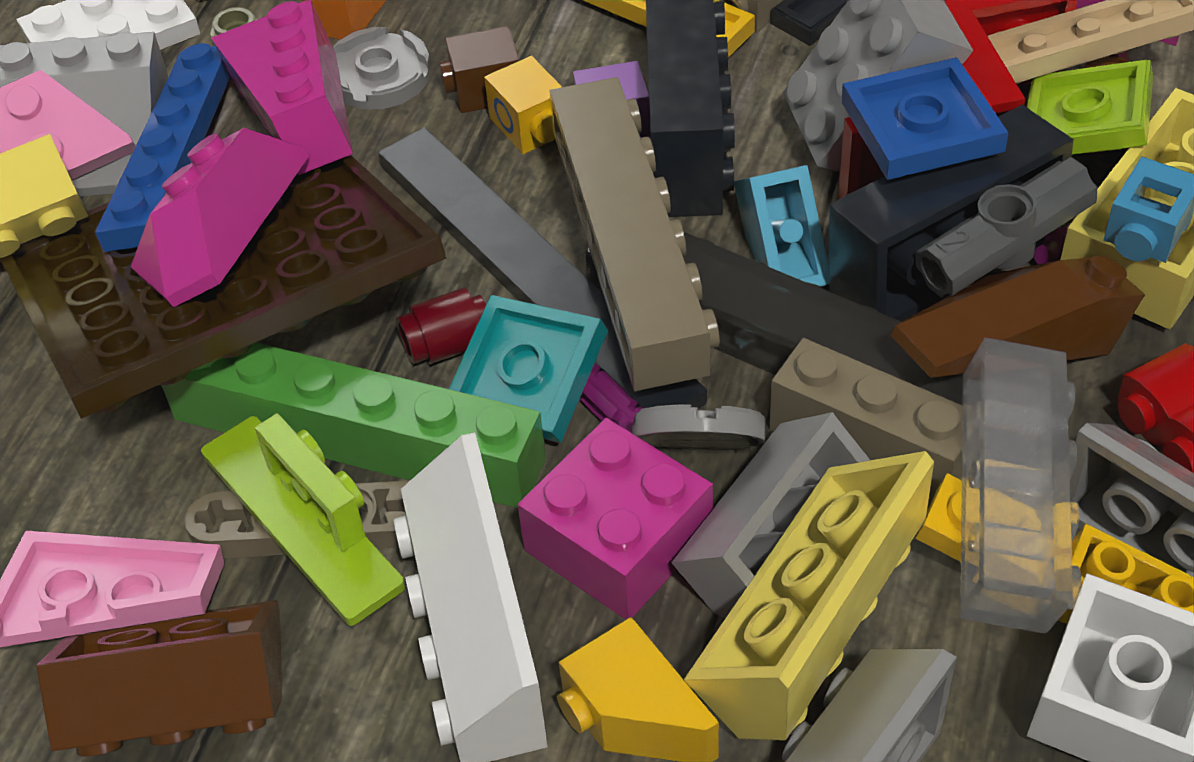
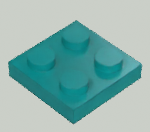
[449,295,608,443]

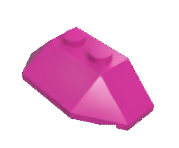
[131,128,309,307]

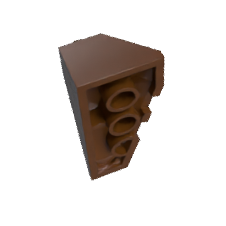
[890,255,1145,378]

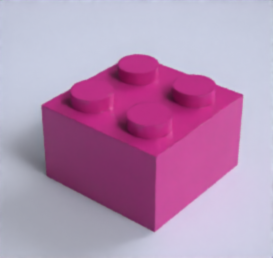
[518,418,713,620]

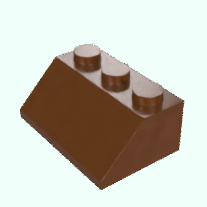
[36,600,282,757]

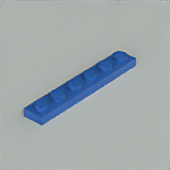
[95,43,230,252]

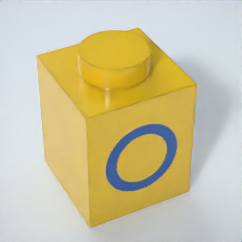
[484,56,562,154]

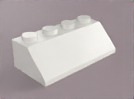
[393,432,548,762]

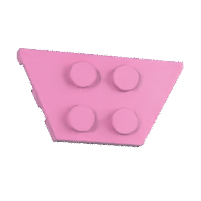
[0,70,136,180]

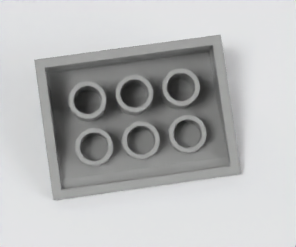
[0,31,168,197]

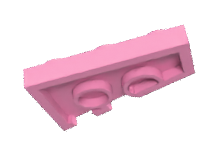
[0,531,225,647]

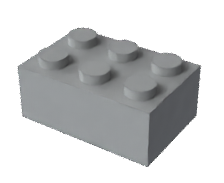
[783,0,973,172]

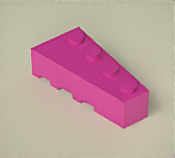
[211,0,353,175]

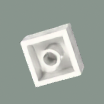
[1027,573,1194,762]

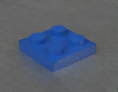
[841,57,1008,180]

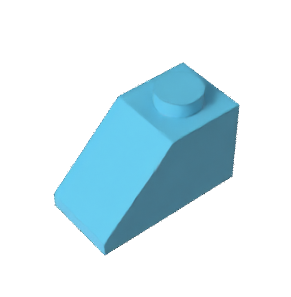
[733,165,830,297]

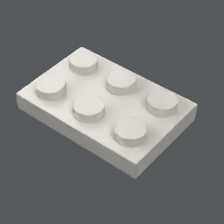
[17,0,200,50]

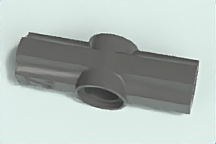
[915,157,1097,298]

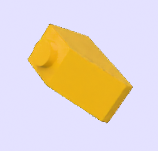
[557,617,719,762]

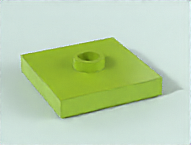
[1027,60,1153,155]

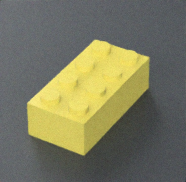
[1061,88,1194,330]

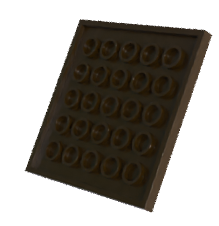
[0,136,446,419]

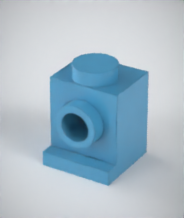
[1104,156,1194,263]

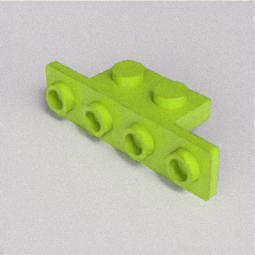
[201,413,405,626]

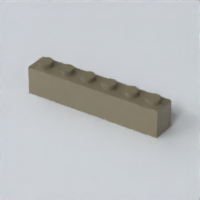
[549,77,720,391]

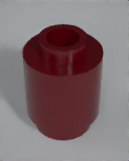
[396,287,486,364]

